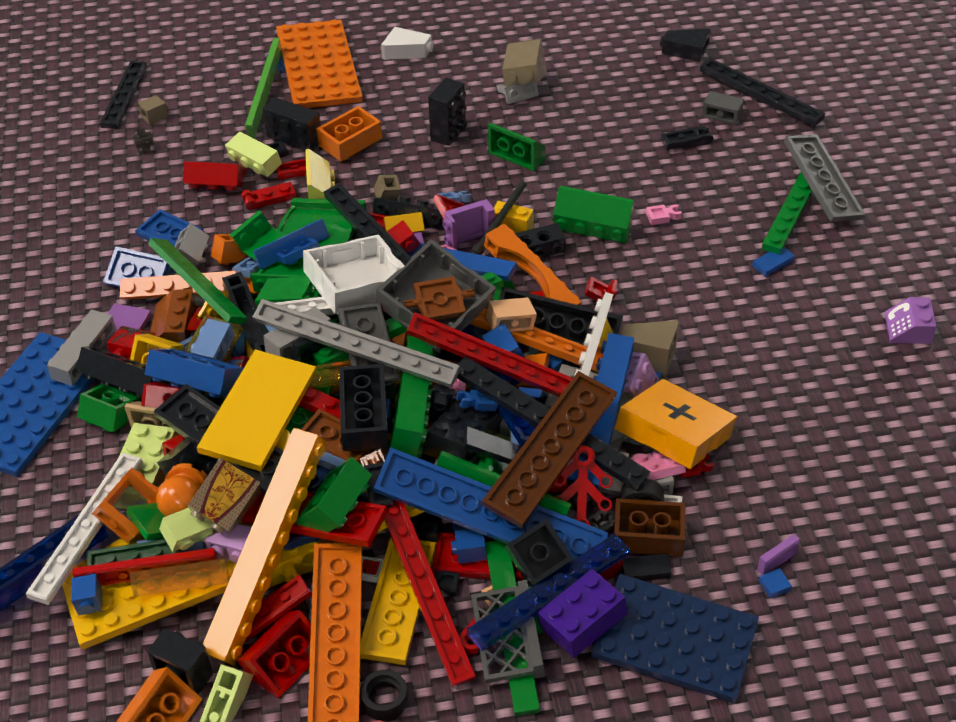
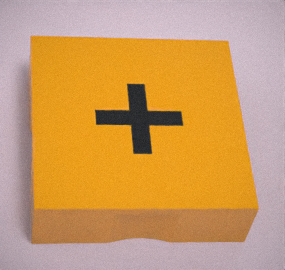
[614,379,737,469]

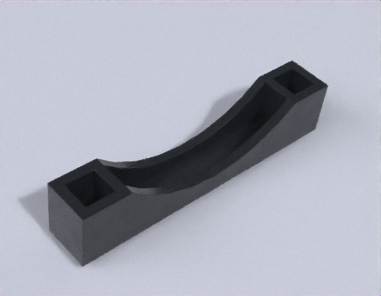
[222,272,269,353]

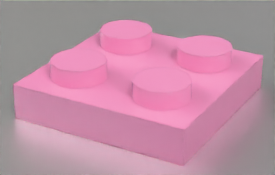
[630,450,686,480]

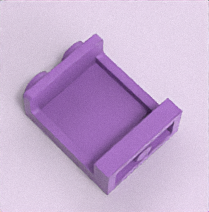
[443,199,495,250]

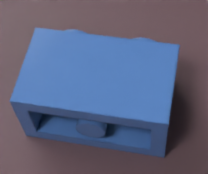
[190,319,235,362]

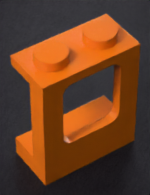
[91,468,159,543]

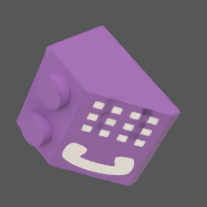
[885,297,936,344]

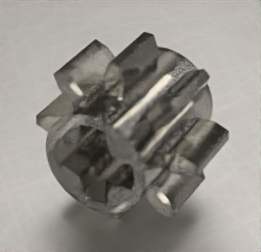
[132,128,154,152]

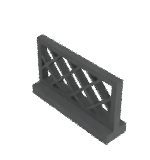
[471,580,545,683]

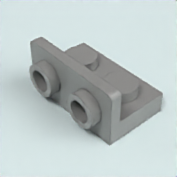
[497,82,539,104]

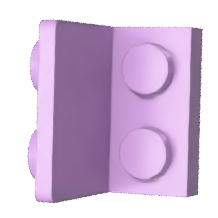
[624,352,659,399]

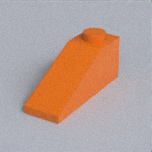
[211,234,249,265]

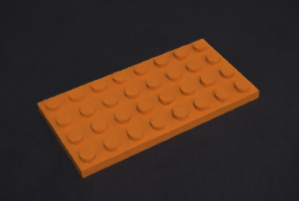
[276,19,363,108]

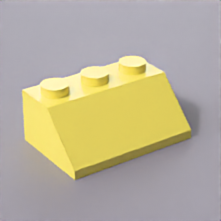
[306,149,335,199]

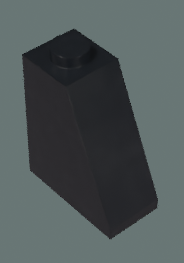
[660,29,711,62]

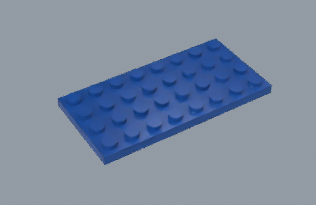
[0,332,96,477]

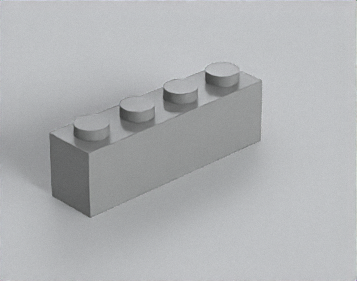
[47,309,116,386]

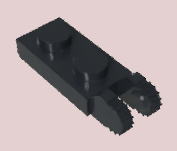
[661,126,714,150]

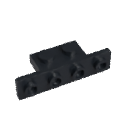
[372,196,444,229]

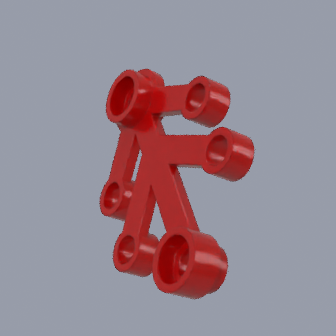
[554,446,613,525]

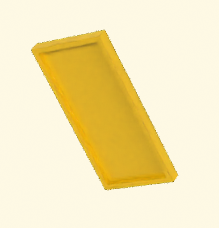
[197,349,316,472]

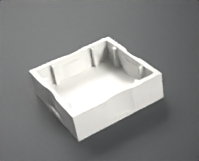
[303,235,404,314]

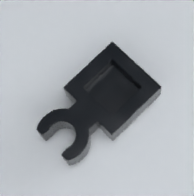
[416,512,443,542]

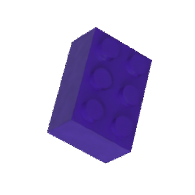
[538,569,628,658]

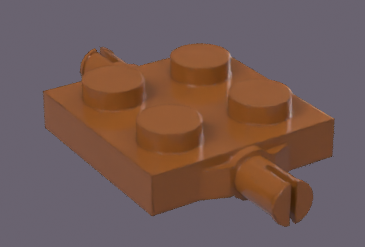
[403,276,475,321]

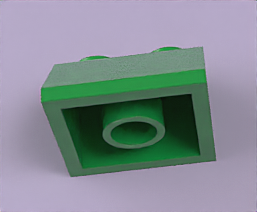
[77,384,141,432]

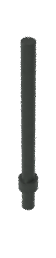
[470,181,527,255]

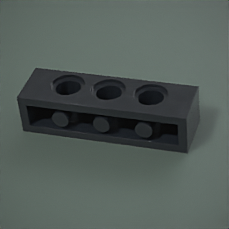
[485,223,566,258]

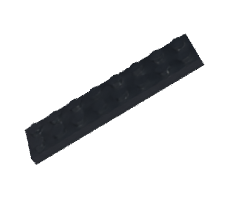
[154,384,319,495]

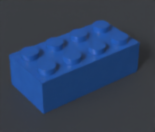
[144,348,244,398]

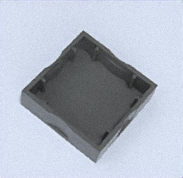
[374,239,496,354]

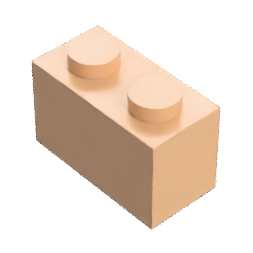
[486,298,537,332]

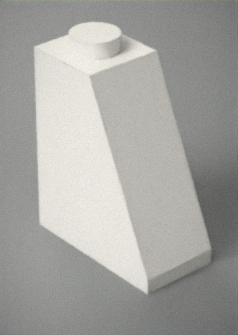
[381,27,433,60]

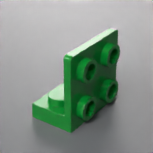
[230,210,285,262]

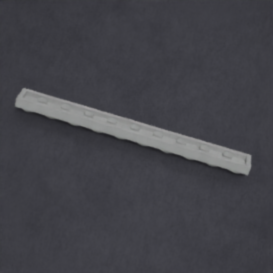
[253,299,460,388]

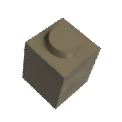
[138,95,168,125]
[373,175,401,200]

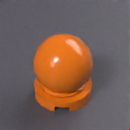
[156,463,207,517]

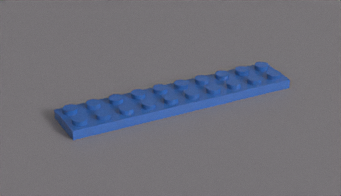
[373,448,608,574]

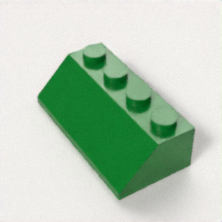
[553,186,634,243]

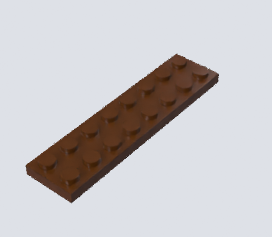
[482,371,617,529]

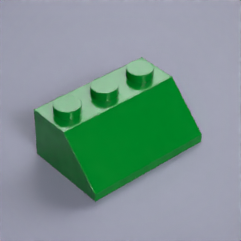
[488,123,546,171]
[296,457,372,532]

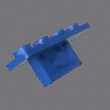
[253,219,329,269]

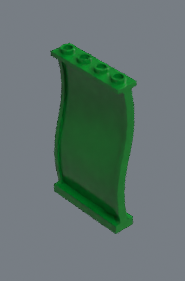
[250,198,367,292]

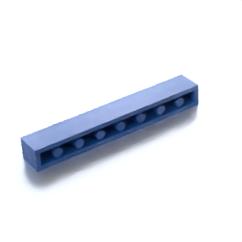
[568,333,634,494]

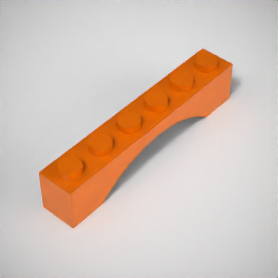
[484,224,581,305]

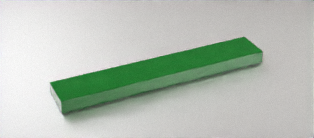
[436,451,571,516]

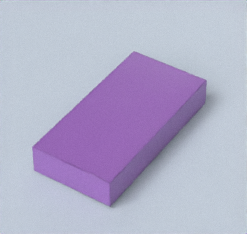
[757,534,800,575]

